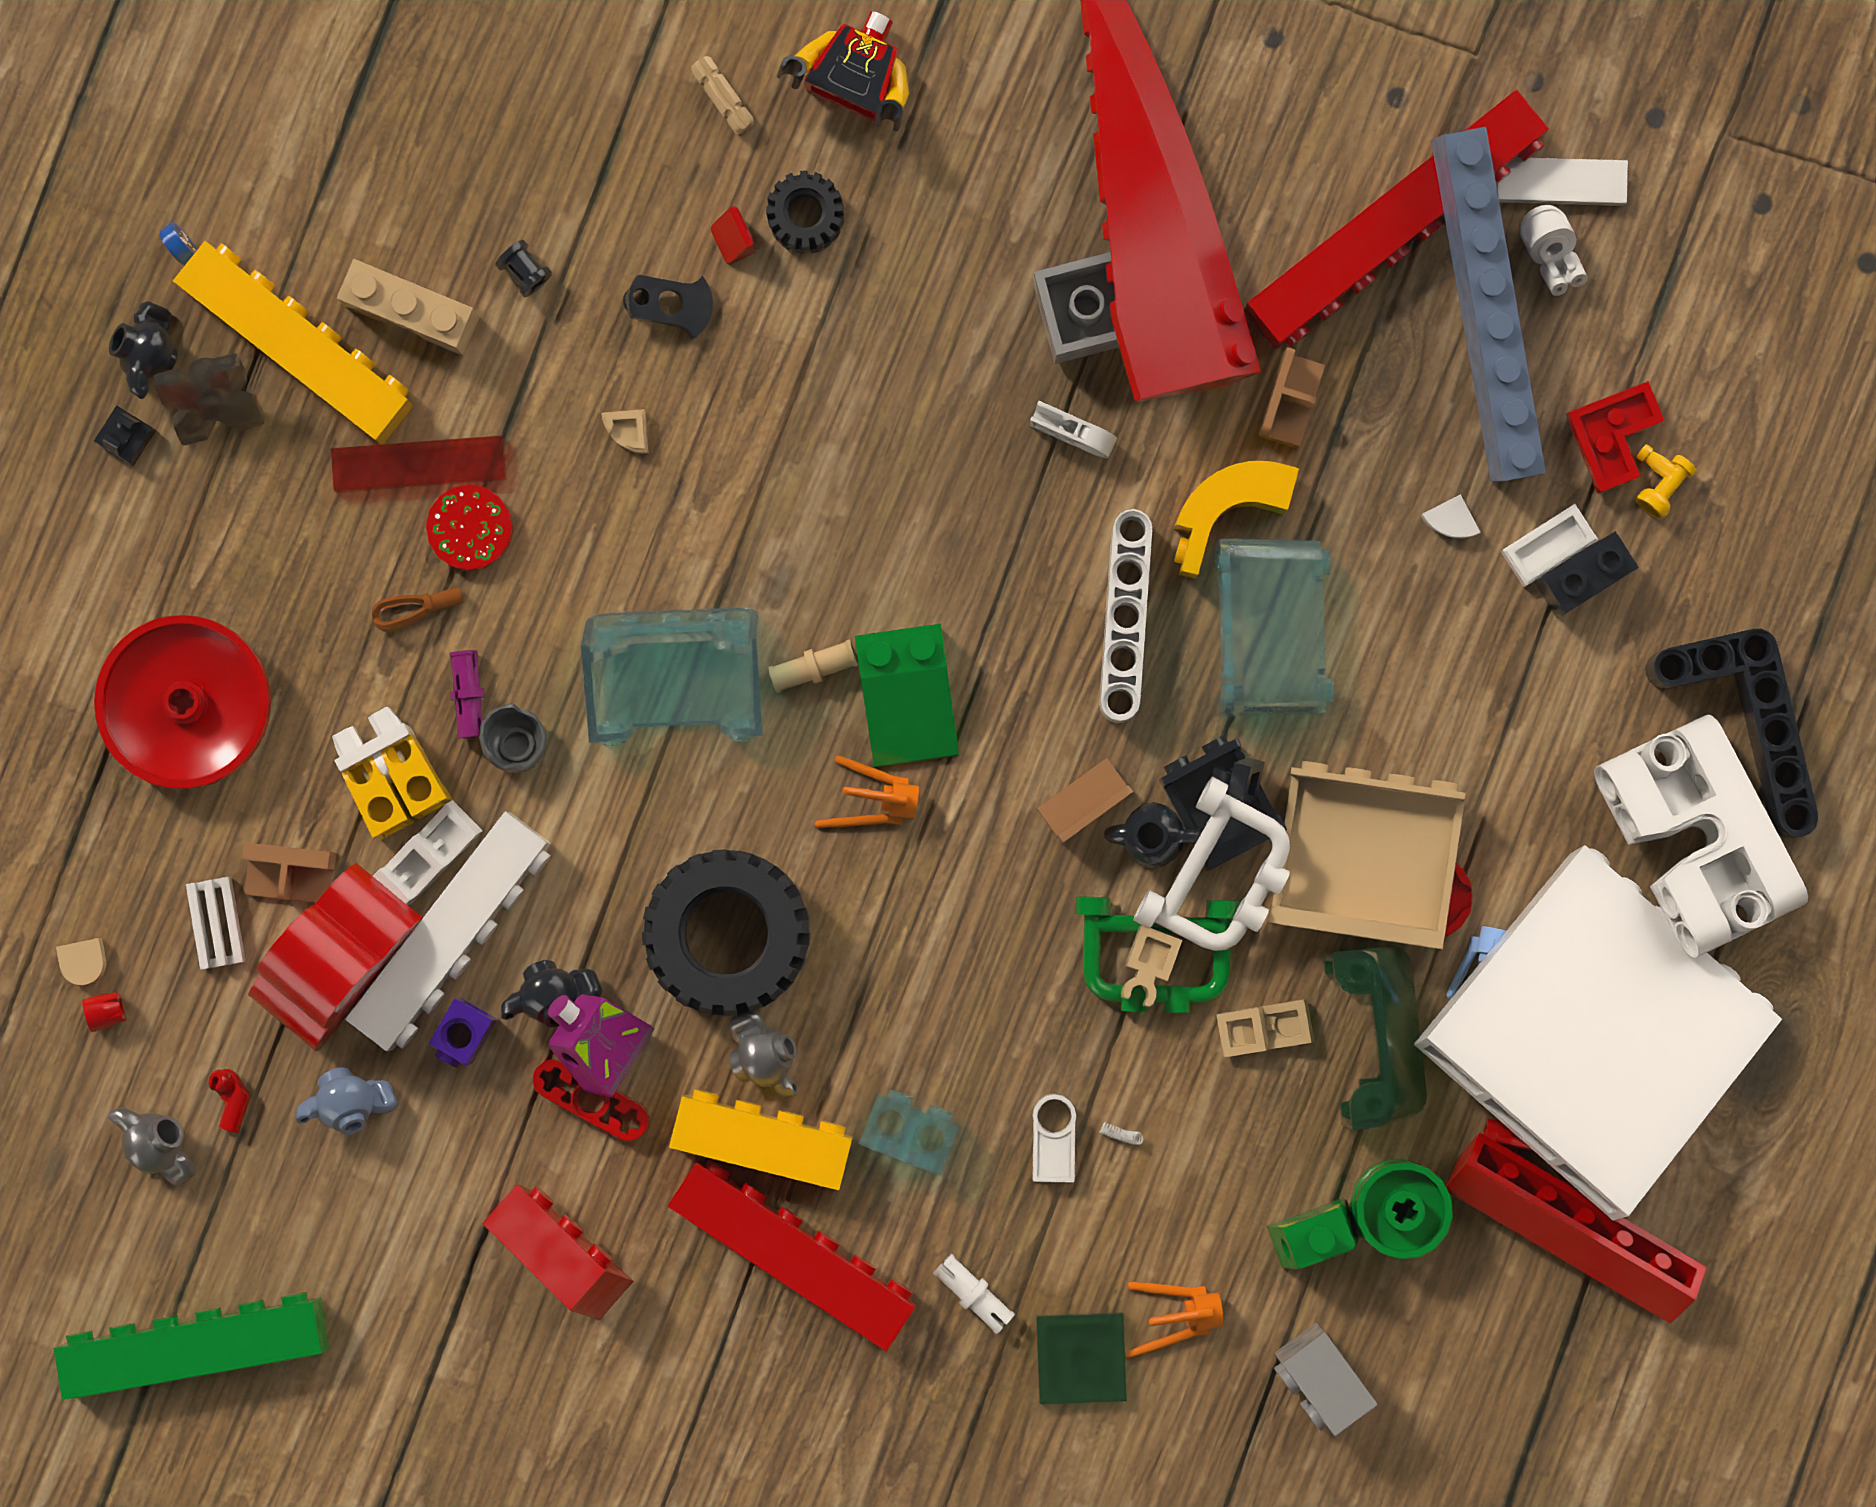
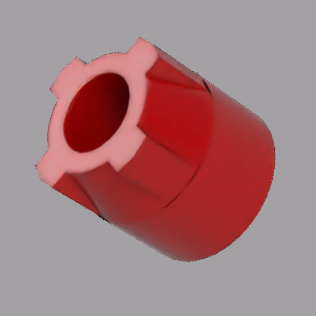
[82,992,127,1033]

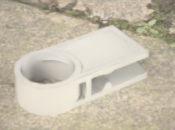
[1030,401,1117,459]
[1032,1094,1076,1182]

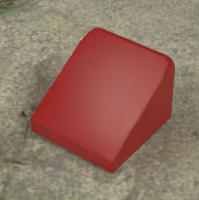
[711,206,756,264]

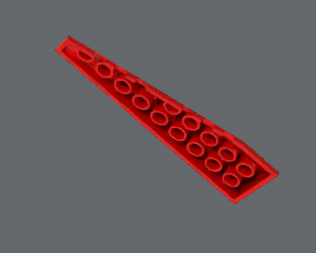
[1080,0,1261,402]

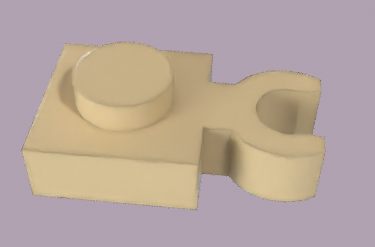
[1121,925,1182,1008]

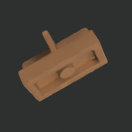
[1258,347,1325,449]
[241,842,337,903]

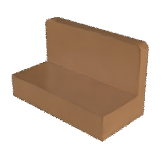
[1037,758,1134,844]

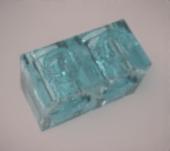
[859,1089,959,1175]

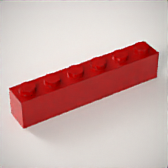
[1445,1132,1707,1324]
[667,1158,916,1352]

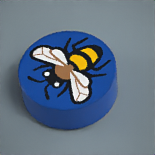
[159,222,197,265]

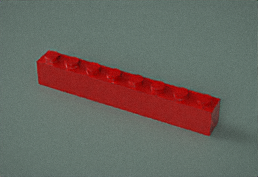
[1244,89,1549,349]

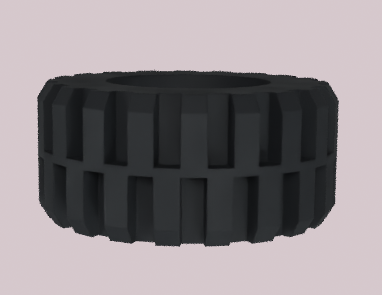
[642,849,811,1016]

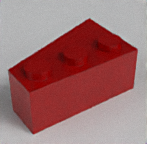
[482,1184,634,1320]

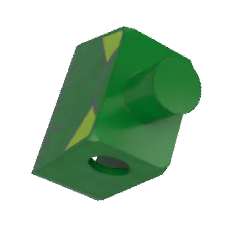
[1266,1198,1359,1270]

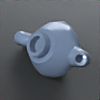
[295,1068,398,1135]

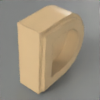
[56,938,106,985]

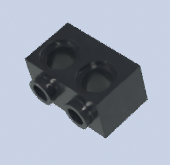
[1534,531,1639,618]

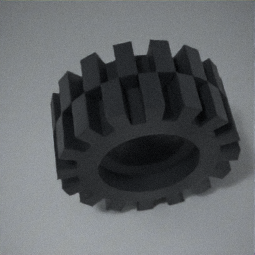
[766,170,844,254]

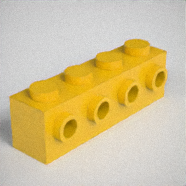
[669,1089,853,1190]

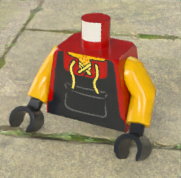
[776,11,909,131]

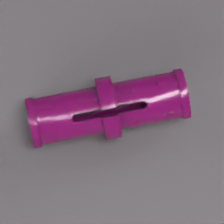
[449,650,485,739]

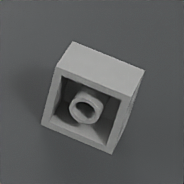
[1032,252,1119,364]
[1274,1323,1378,1436]

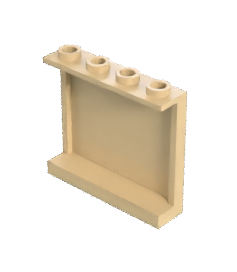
[1268,761,1466,950]

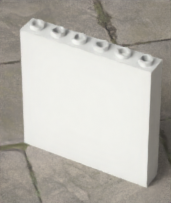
[1414,845,1782,1220]

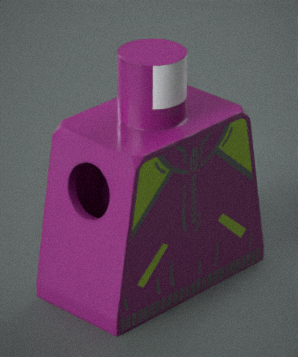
[548,994,655,1097]

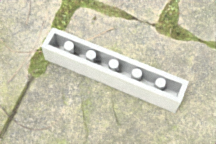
[345,811,551,1051]

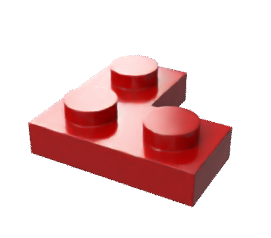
[1566,381,1665,494]

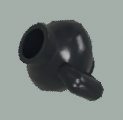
[109,301,178,399]
[1104,802,1204,869]
[501,960,603,1027]

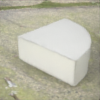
[1421,494,1480,539]

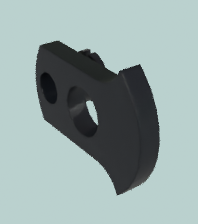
[623,275,713,340]

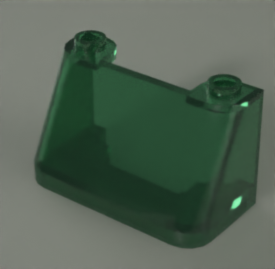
[1321,945,1427,1130]

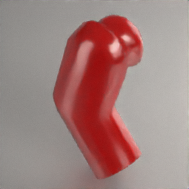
[208,1068,250,1133]

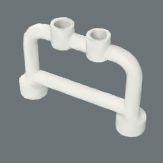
[1133,777,1290,951]

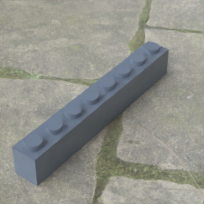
[1431,127,1546,481]

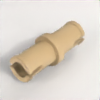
[768,639,859,693]

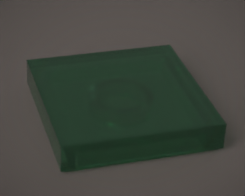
[1036,1312,1127,1404]

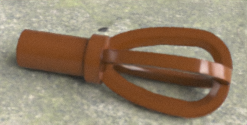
[372,587,464,632]

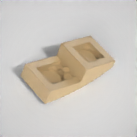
[1216,999,1315,1057]

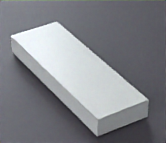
[1496,157,1628,206]

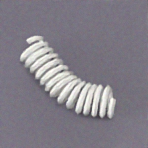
[1099,1122,1143,1145]

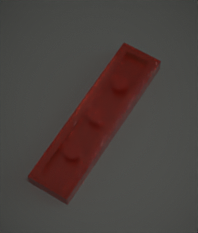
[331,435,507,493]

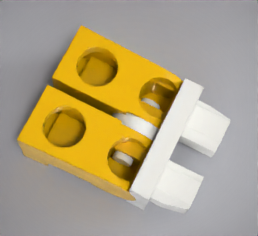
[332,707,453,841]

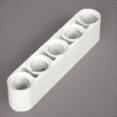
[1099,509,1152,723]

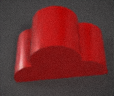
[248,863,423,1051]

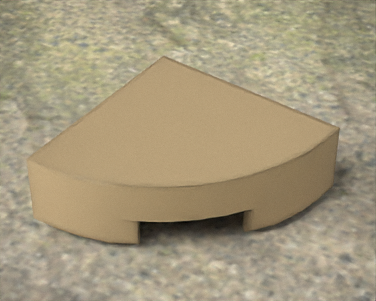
[602,409,649,454]

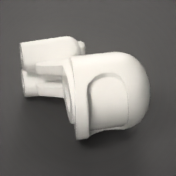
[1520,205,1588,296]

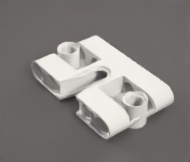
[1594,715,1808,958]

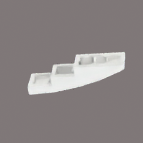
[373,800,483,907]

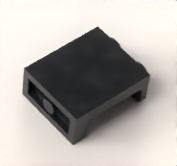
[1159,735,1287,871]

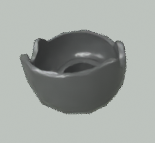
[479,704,547,773]

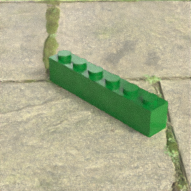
[53,1292,329,1400]

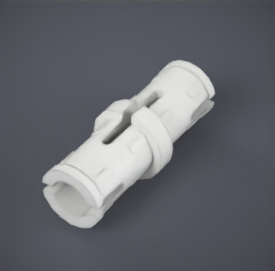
[933,1254,1015,1334]

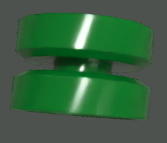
[1350,1158,1453,1259]

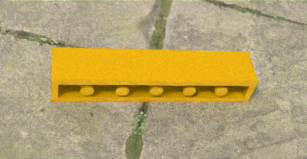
[173,241,414,445]

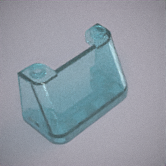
[1214,538,1334,717]
[581,608,763,746]

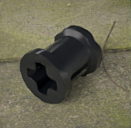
[495,240,552,298]

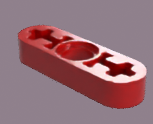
[533,1059,650,1141]

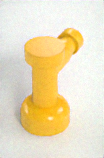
[1635,444,1697,520]

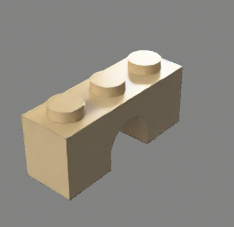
[337,259,480,356]

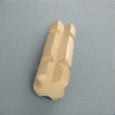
[691,56,754,135]

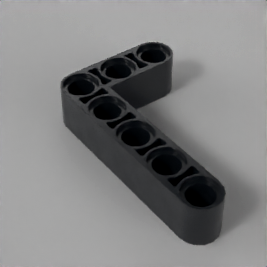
[1646,628,1818,838]

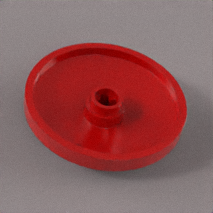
[94,615,271,789]

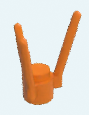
[814,755,919,829]
[1125,1282,1223,1359]

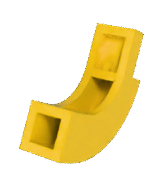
[1173,461,1299,579]

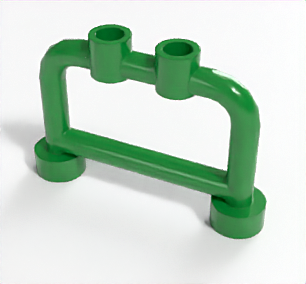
[1075,896,1241,1013]

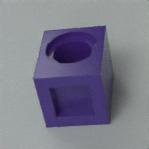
[428,997,498,1068]

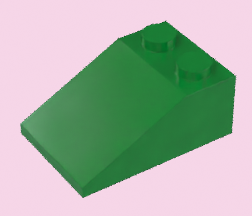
[855,623,959,767]

